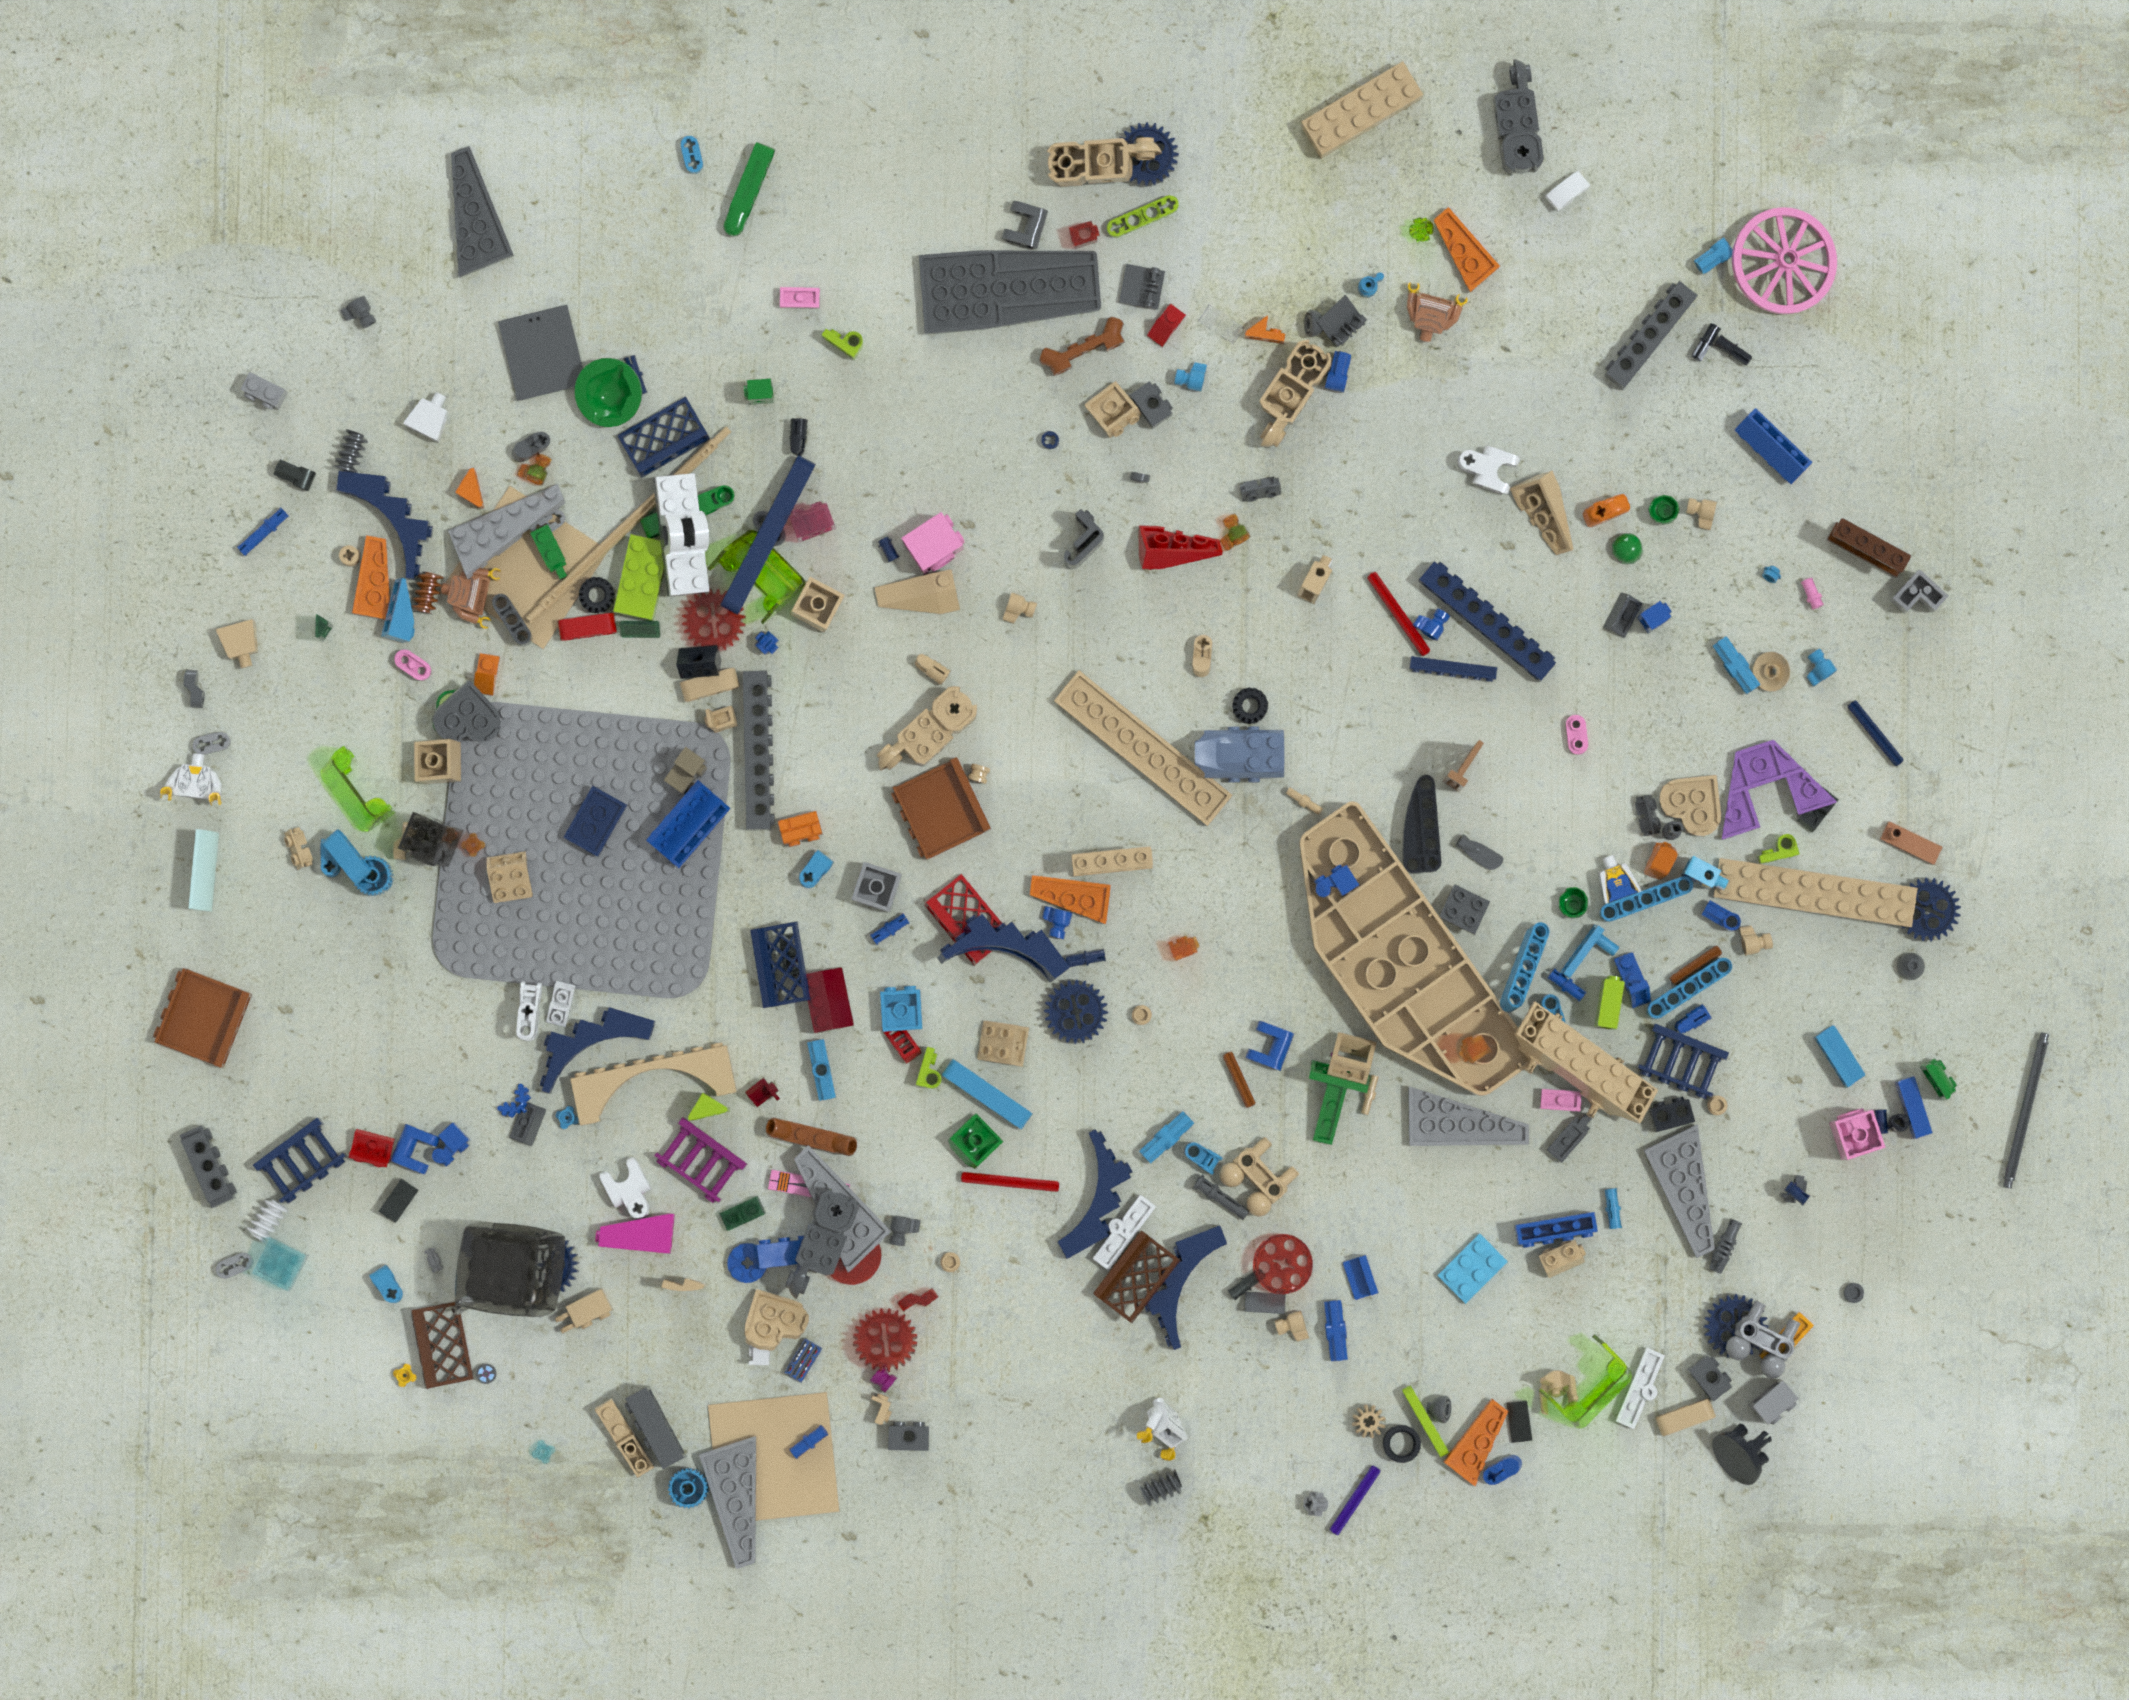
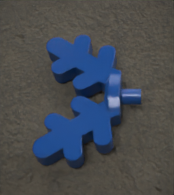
[497,1083,531,1118]

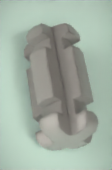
[425,1248,443,1273]

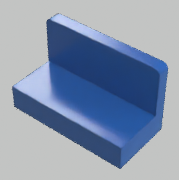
[1343,1255,1379,1300]

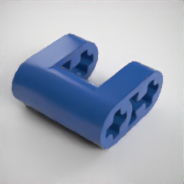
[1245,1021,1294,1071]
[390,1124,440,1175]

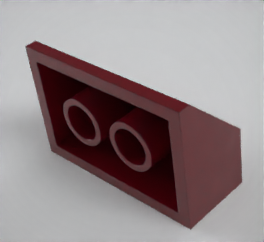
[806,967,854,1034]

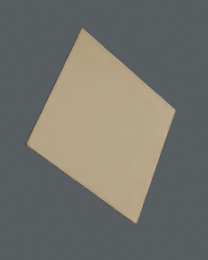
[446,486,608,649]
[708,1392,840,1525]

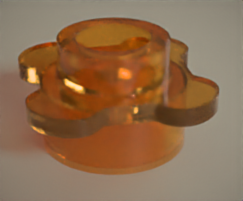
[461,833,485,857]

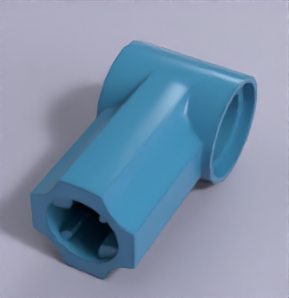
[1694,238,1733,275]

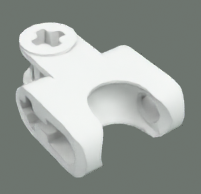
[1458,446,1520,495]
[516,981,542,1041]
[600,1156,651,1219]

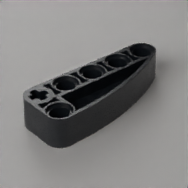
[1402,775,1442,874]

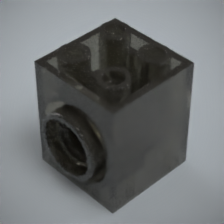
[398,812,464,867]

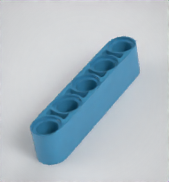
[1599,876,1693,922]
[1500,922,1550,1013]
[1646,958,1732,1019]
[941,1058,1033,1130]

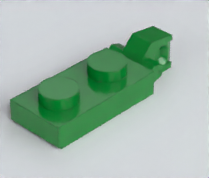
[530,524,567,579]

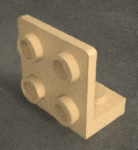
[487,851,533,903]
[977,1021,1029,1067]

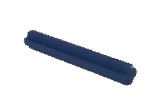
[1848,700,1904,766]

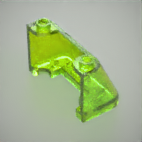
[320,746,396,832]

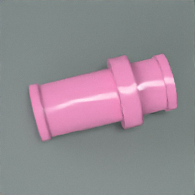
[1801,577,1824,610]

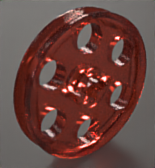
[1253,1234,1313,1294]

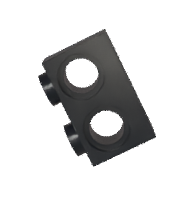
[1649,1096,1695,1132]

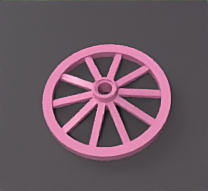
[1732,207,1837,314]

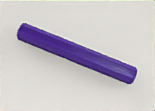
[1330,1465,1381,1535]

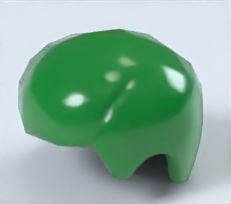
[1648,495,1680,525]
[1612,533,1643,564]
[1559,887,1588,919]

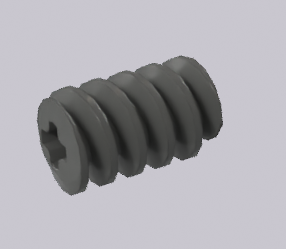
[333,429,368,473]
[1138,1469,1182,1506]

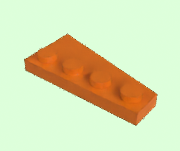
[352,535,390,620]
[1443,1398,1508,1486]

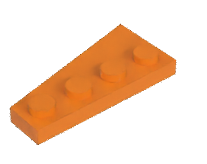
[1433,207,1500,293]
[1030,875,1111,924]

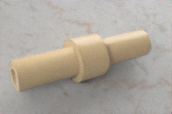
[1285,787,1323,815]
[1361,1075,1379,1115]

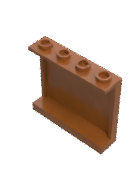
[891,757,991,860]
[153,968,252,1068]

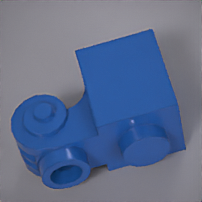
[1314,864,1359,897]
[432,1122,470,1167]

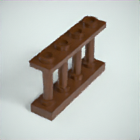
[1827,518,1911,578]

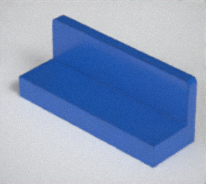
[1895,1076,1933,1139]

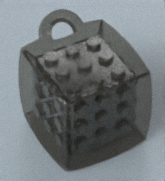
[451,1222,565,1317]

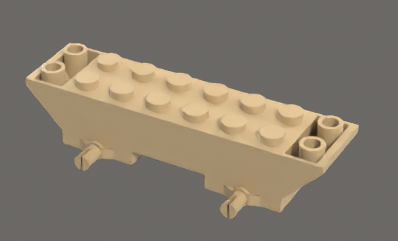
[1515,1001,1658,1123]

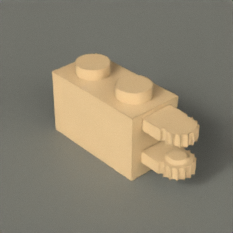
[555,1288,613,1334]

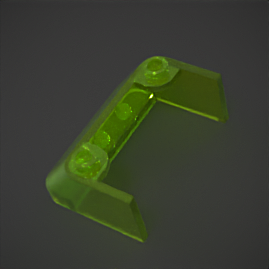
[707,530,805,624]
[1539,1334,1632,1429]

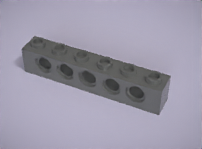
[1605,281,1698,390]

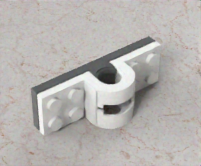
[653,473,709,597]

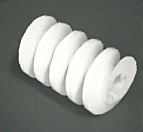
[247,1199,289,1244]

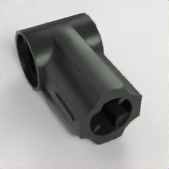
[273,459,316,491]

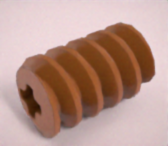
[411,571,443,615]

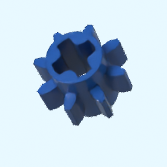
[755,631,779,655]

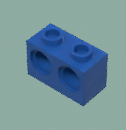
[1637,601,1672,634]

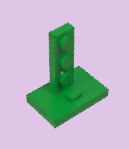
[1309,1060,1370,1145]

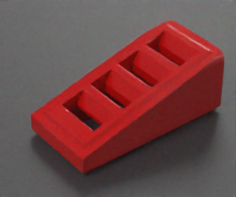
[882,1030,922,1064]

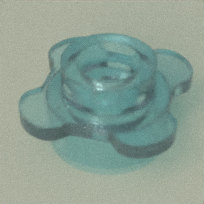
[532,1440,555,1464]

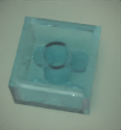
[252,1237,309,1291]

